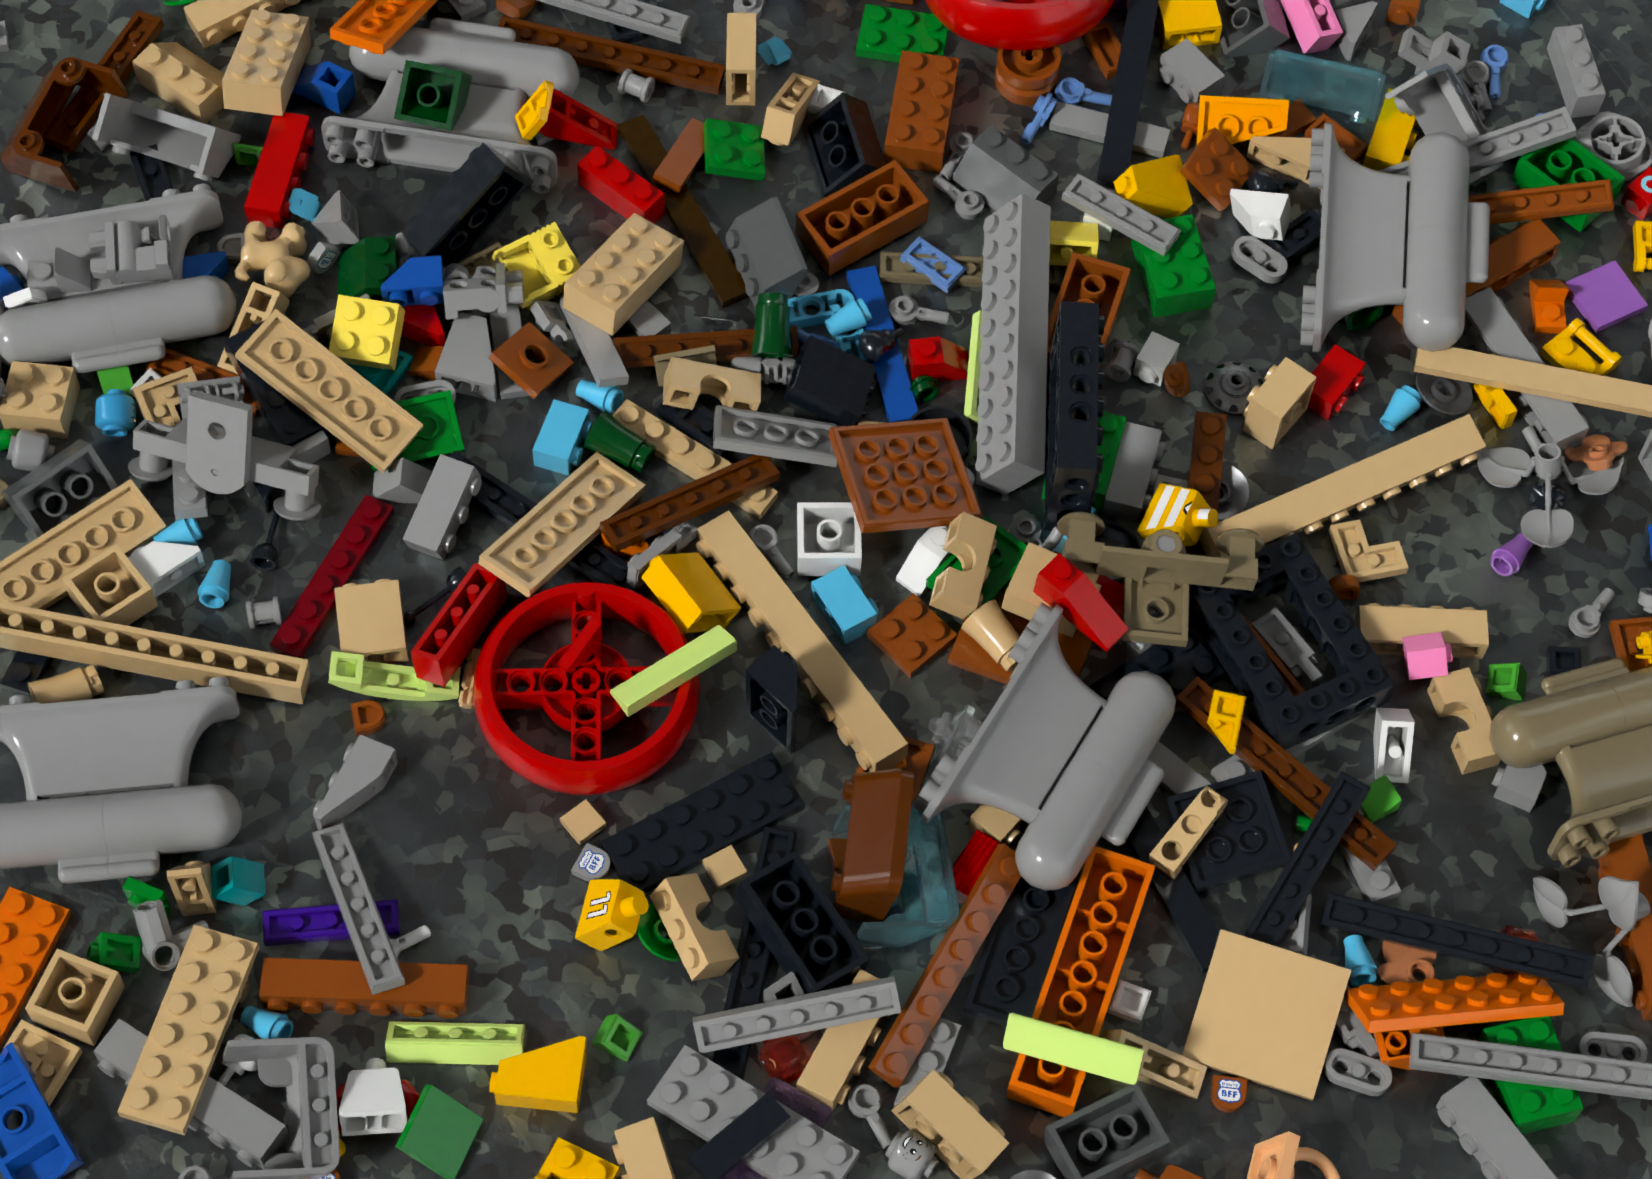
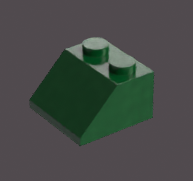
[394,60,472,131]
[338,236,399,301]

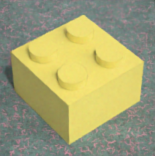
[329,295,405,371]

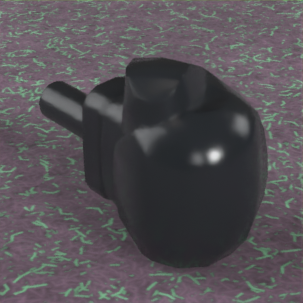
[1247,169,1298,193]
[858,328,904,363]
[1530,482,1567,511]

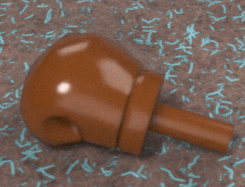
[1180,102,1199,150]
[1164,361,1190,397]

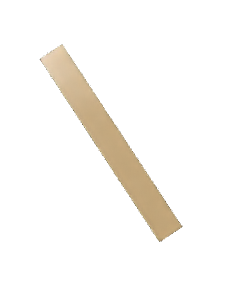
[1413,347,1652,418]

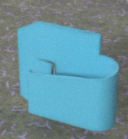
[757,37,792,66]
[288,188,322,221]

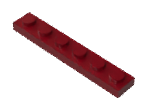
[269,495,394,658]

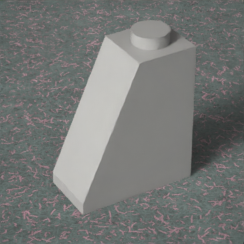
[435,312,498,402]

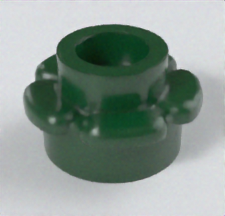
[910,375,939,403]

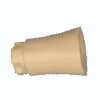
[961,600,1020,672]
[28,665,104,704]

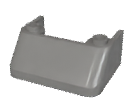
[1385,64,1503,185]
[92,93,242,182]
[222,1037,340,1179]

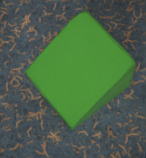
[233,143,263,167]
[97,365,134,397]
[1486,662,1527,701]
[1360,775,1402,823]
[592,1014,643,1061]

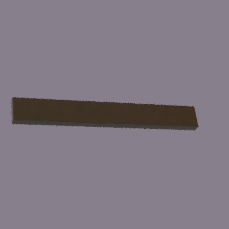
[617,114,750,308]

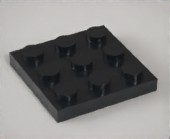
[1166,770,1291,893]

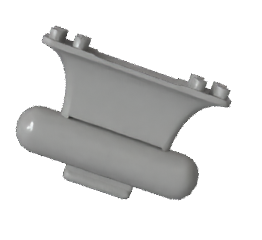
[321,17,580,194]
[1300,123,1490,352]
[0,183,237,373]
[911,603,1176,891]
[0,677,242,884]

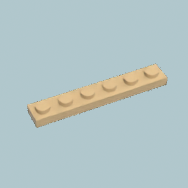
[612,399,778,520]

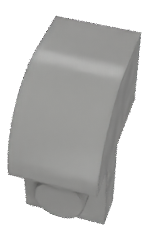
[1397,28,1470,75]

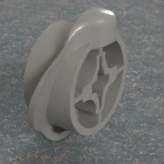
[1574,112,1652,183]

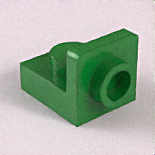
[122,876,170,916]
[86,932,141,973]

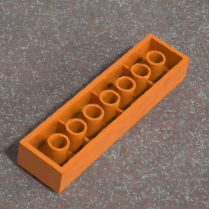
[1006,846,1155,1118]

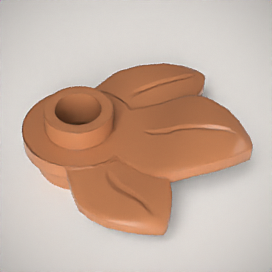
[1564,434,1628,471]
[1377,941,1437,985]

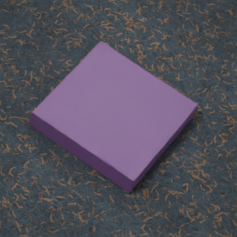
[1564,260,1648,333]

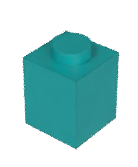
[211,856,266,906]

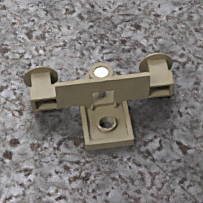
[1057,511,1264,647]

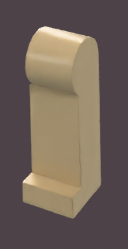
[1149,786,1228,879]

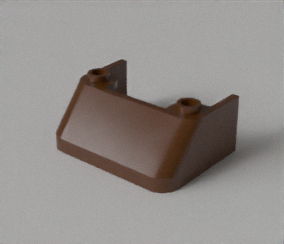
[1,57,129,192]
[831,768,914,925]

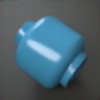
[95,389,136,437]

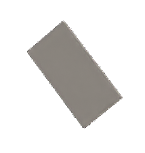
[713,405,838,467]

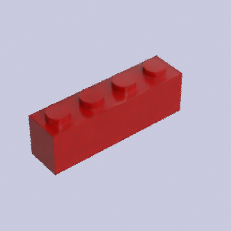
[244,112,316,229]
[410,563,508,687]

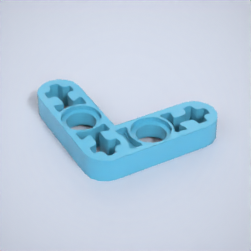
[787,289,868,362]

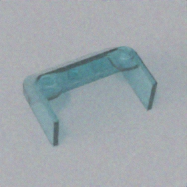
[1259,48,1386,124]
[833,802,959,949]

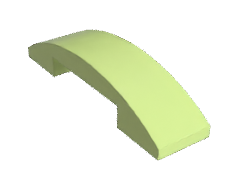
[328,651,461,701]

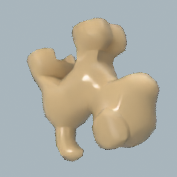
[235,221,310,298]

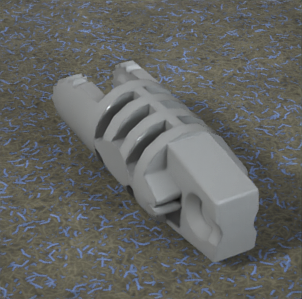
[732,357,796,385]

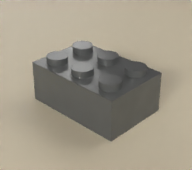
[1042,1083,1171,1179]

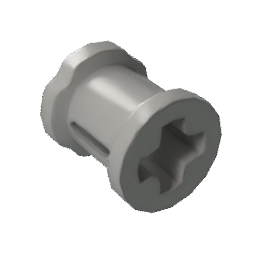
[618,68,655,103]
[1104,341,1140,382]
[246,596,283,629]

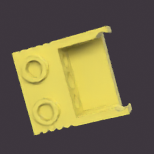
[492,222,581,310]

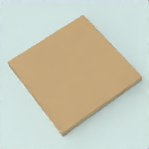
[1182,929,1351,1101]

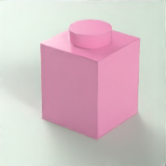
[1402,632,1453,680]

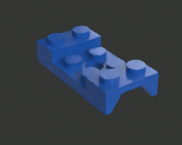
[0,1042,84,1179]

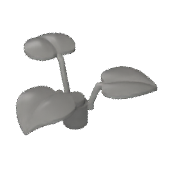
[1477,443,1624,548]
[1532,876,1650,1007]

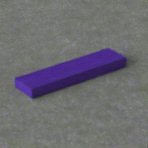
[263,899,400,946]

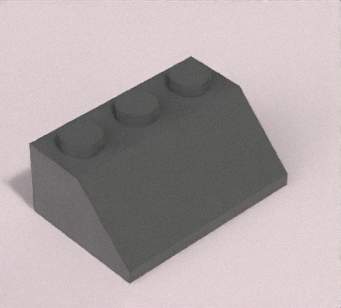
[1216,0,1290,58]
[950,125,1059,213]
[726,197,808,308]
[2,439,118,538]

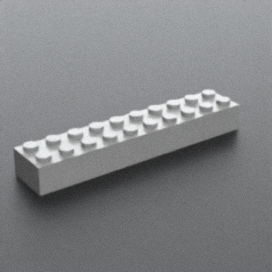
[975,193,1051,495]

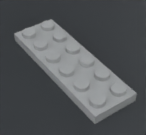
[647,1045,860,1179]

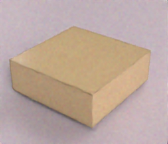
[560,799,606,846]
[702,845,747,891]

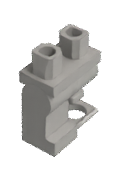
[89,215,174,285]
[443,263,524,320]

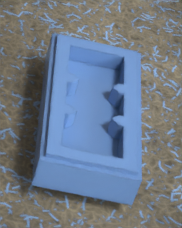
[900,236,966,293]

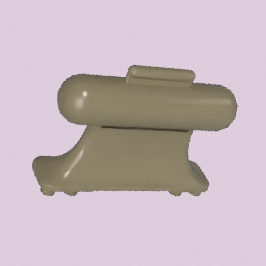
[1489,658,1652,868]

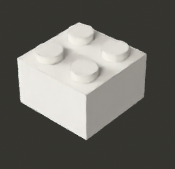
[797,502,862,576]

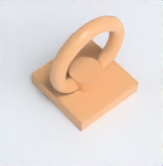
[1246,1131,1340,1179]

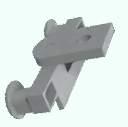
[128,390,321,521]

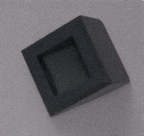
[253,482,285,513]

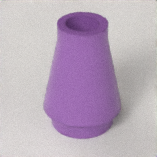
[1491,533,1533,576]

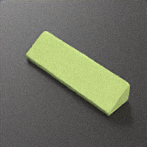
[610,625,737,717]
[1003,1013,1144,1085]
[385,1021,525,1065]

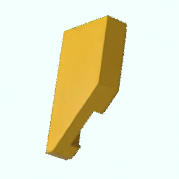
[515,80,554,141]
[1471,384,1518,430]
[1207,689,1246,754]

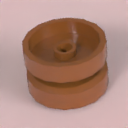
[995,46,1062,106]

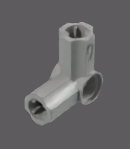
[132,899,209,971]

